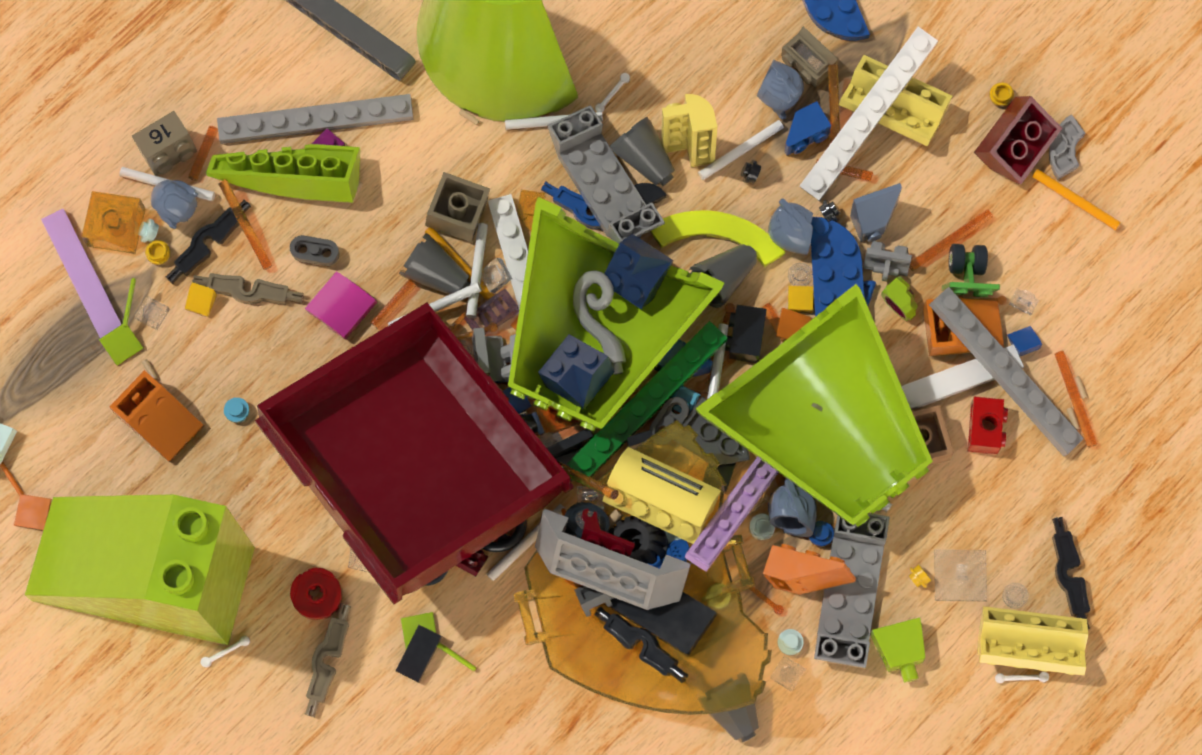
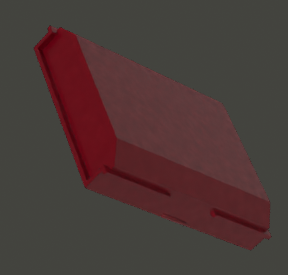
[255,302,574,605]

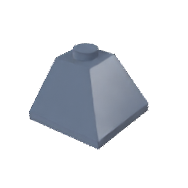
[850,183,902,242]

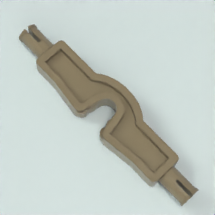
[192,273,304,305]
[305,603,351,718]

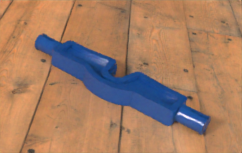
[541,181,641,238]

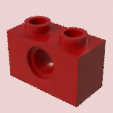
[967,396,1008,455]

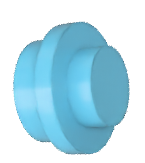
[224,398,249,423]

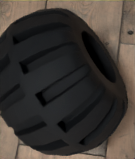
[608,516,668,564]

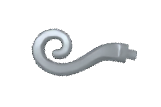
[573,271,626,375]

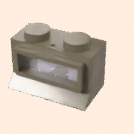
[781,26,838,88]

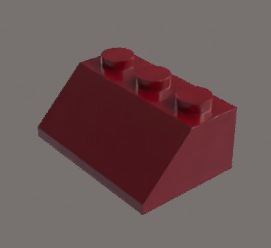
[974,96,1063,185]

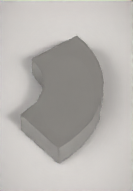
[1049,114,1086,180]

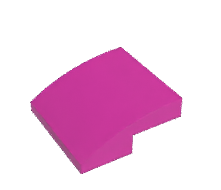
[305,271,377,340]

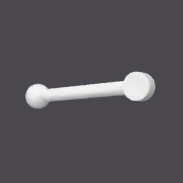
[595,73,630,112]
[200,636,250,668]
[995,672,1049,683]

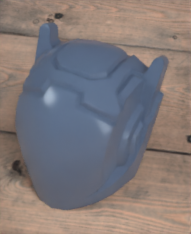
[757,59,804,120]
[151,180,198,229]
[768,198,813,255]
[768,479,817,537]

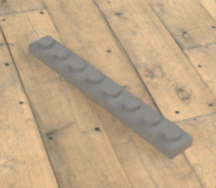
[217,94,414,144]
[929,287,1084,456]

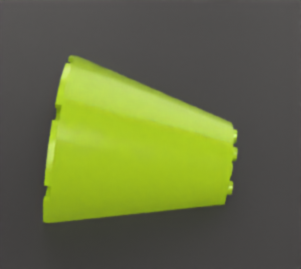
[417,0,578,122]
[508,197,724,432]
[695,284,933,527]

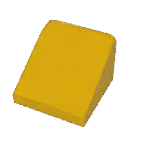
[185,282,217,317]

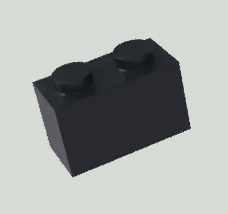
[725,305,767,363]

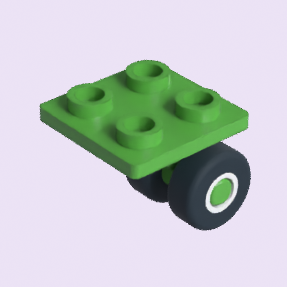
[942,244,1000,297]

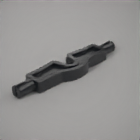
[165,199,251,284]
[1052,517,1090,630]
[594,607,688,683]

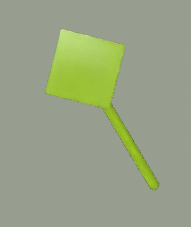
[99,278,143,365]
[401,612,476,671]

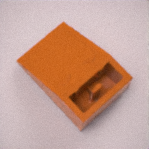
[923,298,1004,356]
[109,370,204,462]
[763,544,856,595]

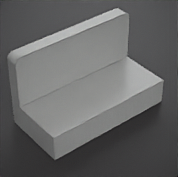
[472,328,507,383]

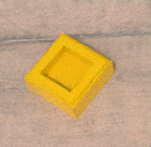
[788,286,813,313]

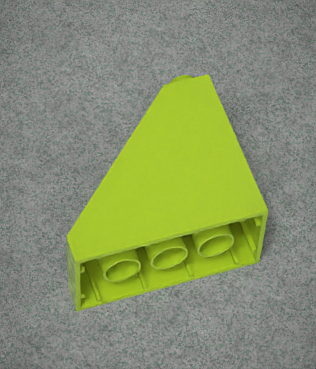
[25,494,255,645]

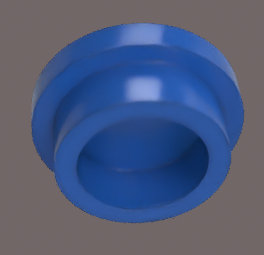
[809,521,834,547]

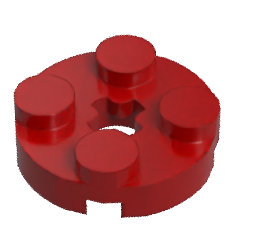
[290,567,342,620]

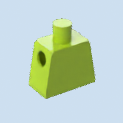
[870,617,925,683]

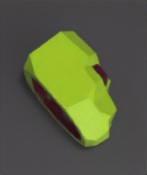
[881,276,918,321]

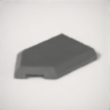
[673,397,750,466]

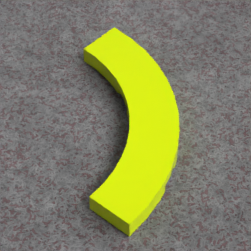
[650,210,785,268]

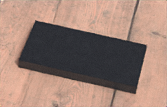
[604,592,717,657]

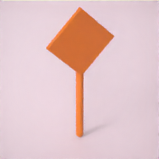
[776,308,811,340]
[0,461,52,530]

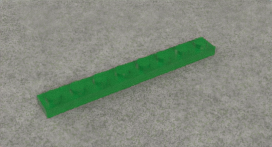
[567,321,728,482]

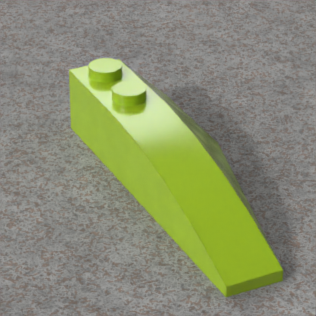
[206,144,361,203]

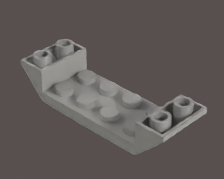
[548,105,665,244]
[535,509,691,610]
[814,513,890,669]

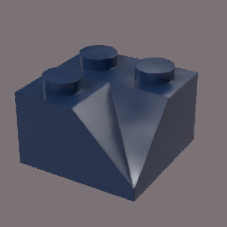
[604,234,674,309]
[538,334,615,409]

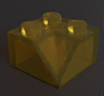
[81,191,146,254]

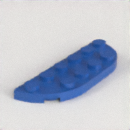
[802,0,870,41]
[811,217,865,317]

